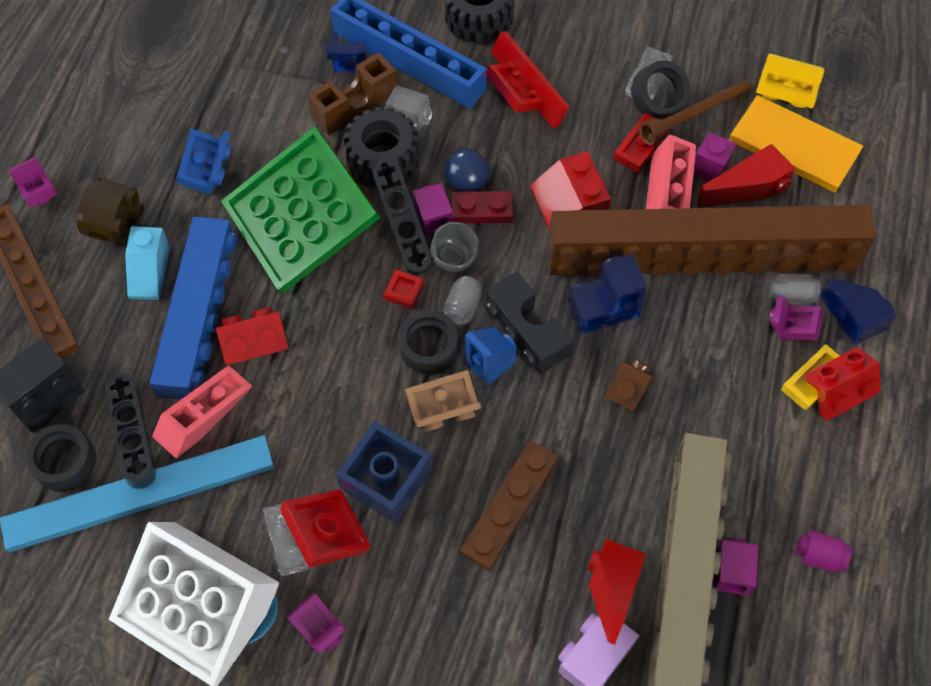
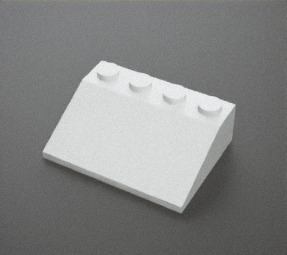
[109,522,279,686]

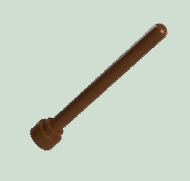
[639,80,750,145]

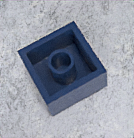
[336,421,433,523]

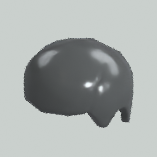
[430,222,479,272]

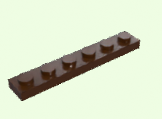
[0,204,80,358]

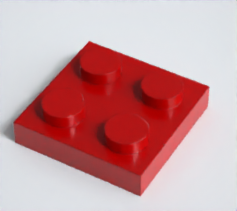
[279,489,371,568]

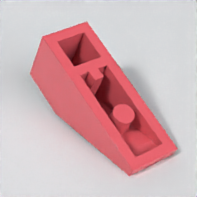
[152,365,252,458]

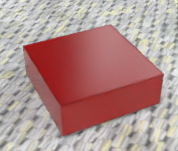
[383,269,425,310]

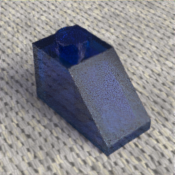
[820,278,896,345]

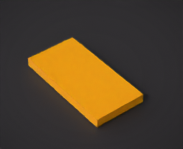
[729,95,863,193]

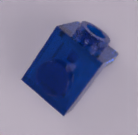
[326,32,367,72]

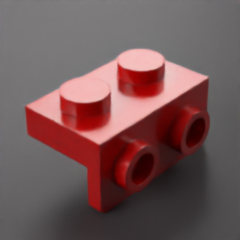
[216,307,289,365]
[805,347,881,421]

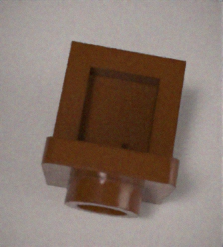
[605,358,655,412]

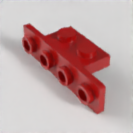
[486,31,569,128]

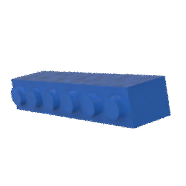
[330,0,487,109]
[149,217,237,400]

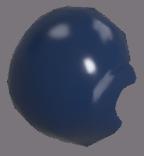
[443,149,490,192]

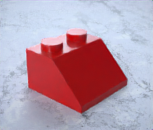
[530,151,611,232]

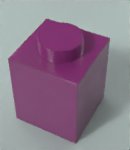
[693,132,736,182]
[413,183,453,237]
[714,538,758,596]

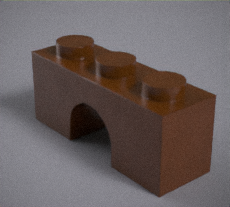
[307,52,398,135]

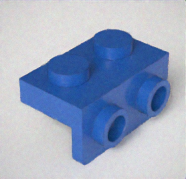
[175,128,232,195]

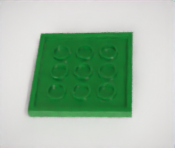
[221,126,381,294]

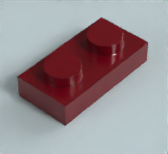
[452,191,513,224]

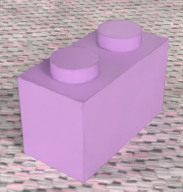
[558,613,640,686]

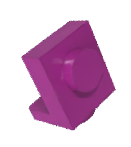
[9,157,58,208]
[770,296,824,340]
[286,593,346,653]

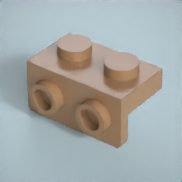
[404,370,481,432]

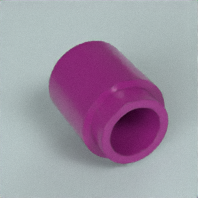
[795,530,852,573]

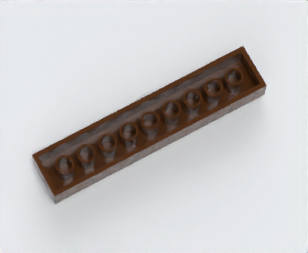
[549,205,876,278]

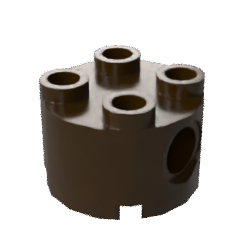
[77,177,145,247]

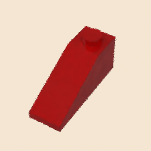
[697,143,795,207]
[587,539,646,645]

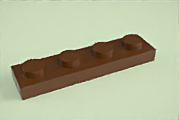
[460,440,559,572]

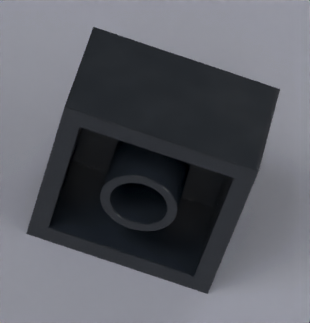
[0,338,85,432]

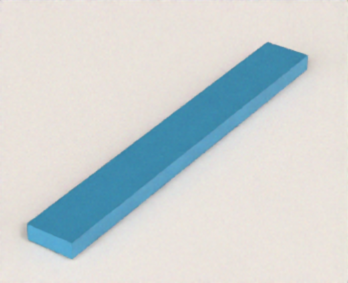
[0,435,275,553]

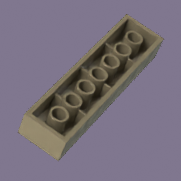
[647,433,731,686]

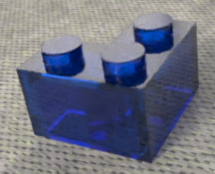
[567,254,647,335]

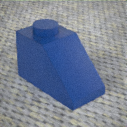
[465,327,517,386]

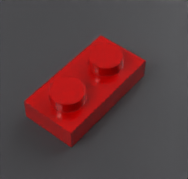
[613,113,669,173]

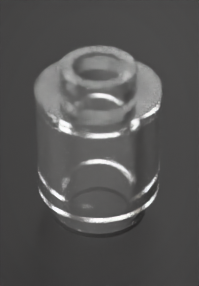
[770,273,820,306]
[442,276,482,325]

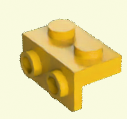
[756,54,824,108]

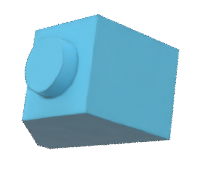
[125,226,171,300]

